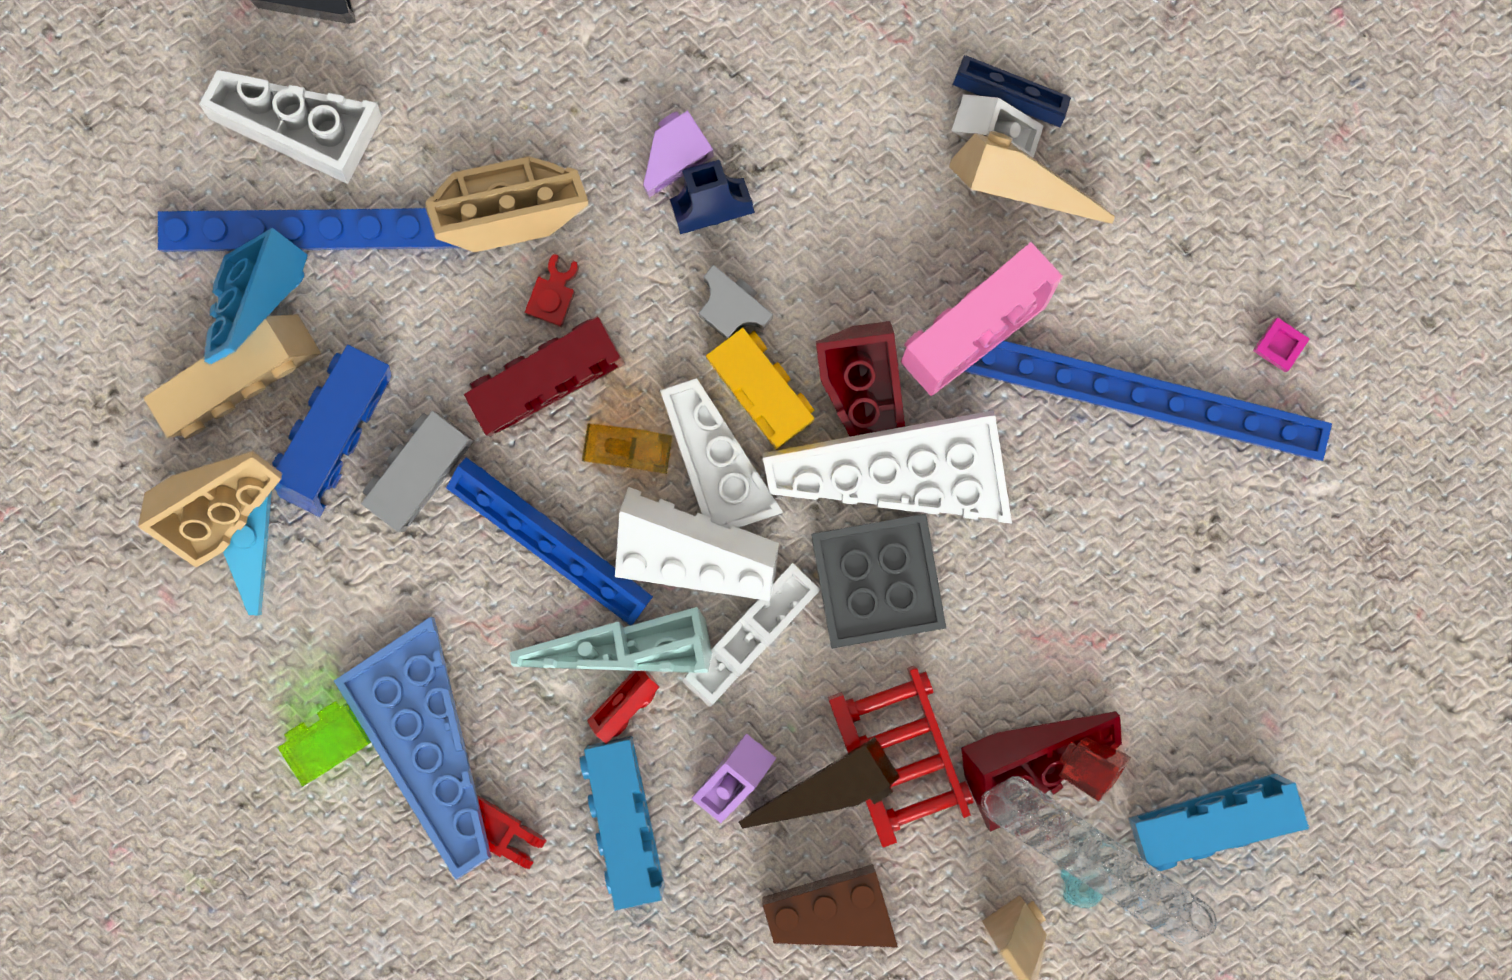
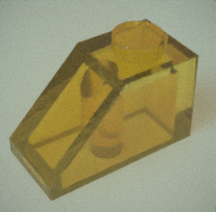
[582,423,673,474]

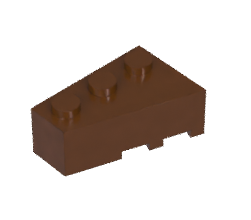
[762,864,898,948]

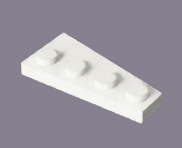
[660,378,783,529]

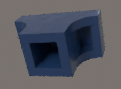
[670,160,755,235]

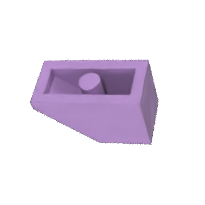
[643,110,714,198]
[691,733,776,823]

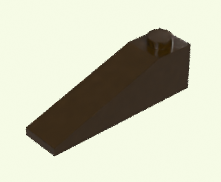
[739,737,900,829]

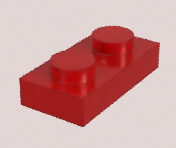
[587,671,659,744]

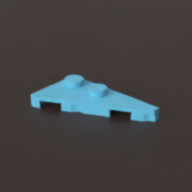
[223,491,272,616]

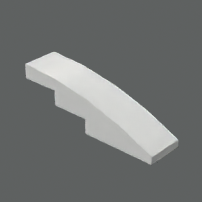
[682,563,821,707]

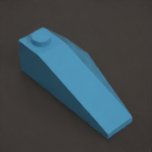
[204,228,308,365]

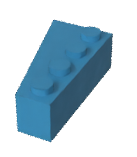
[579,736,665,911]
[1128,773,1309,871]

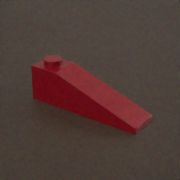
[816,321,905,437]
[961,711,1122,832]

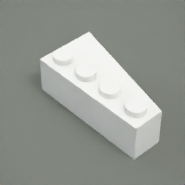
[199,70,382,184]
[615,487,779,601]

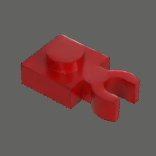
[524,254,579,327]

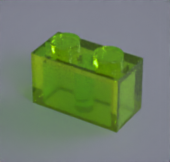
[277,701,371,787]

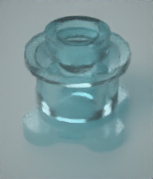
[1060,863,1105,908]

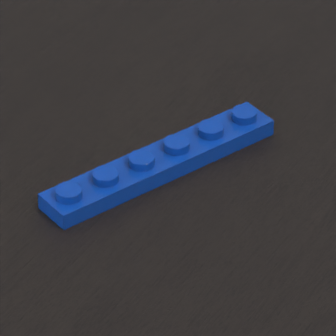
[446,457,653,626]

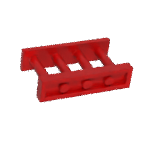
[828,665,974,848]

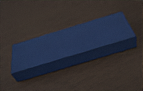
[952,55,1071,128]

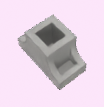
[698,265,773,339]

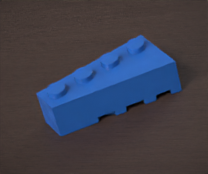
[271,344,392,517]

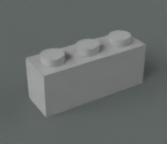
[361,411,475,532]

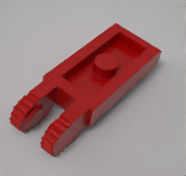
[477,795,546,869]

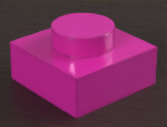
[1253,318,1310,372]

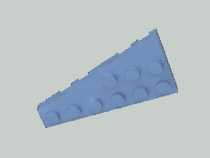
[334,617,491,880]

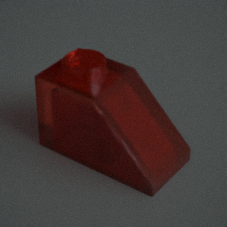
[1059,737,1132,802]

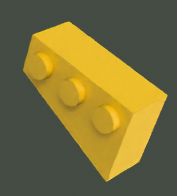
[706,328,815,450]

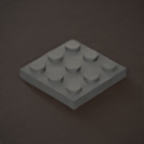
[811,514,946,649]

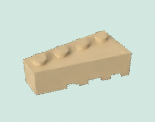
[143,314,322,439]

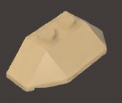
[425,156,588,252]

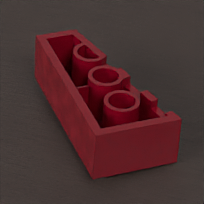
[464,316,625,437]

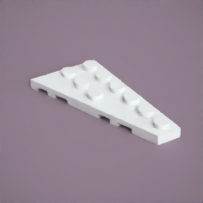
[762,410,1012,524]

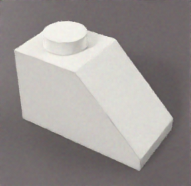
[952,94,1043,157]

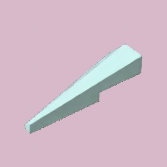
[509,607,712,673]

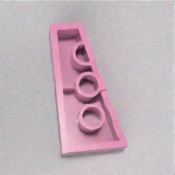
[901,242,1063,396]

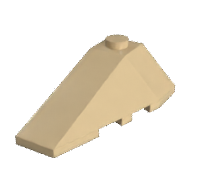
[949,131,1115,224]
[138,451,282,568]
[982,895,1047,980]

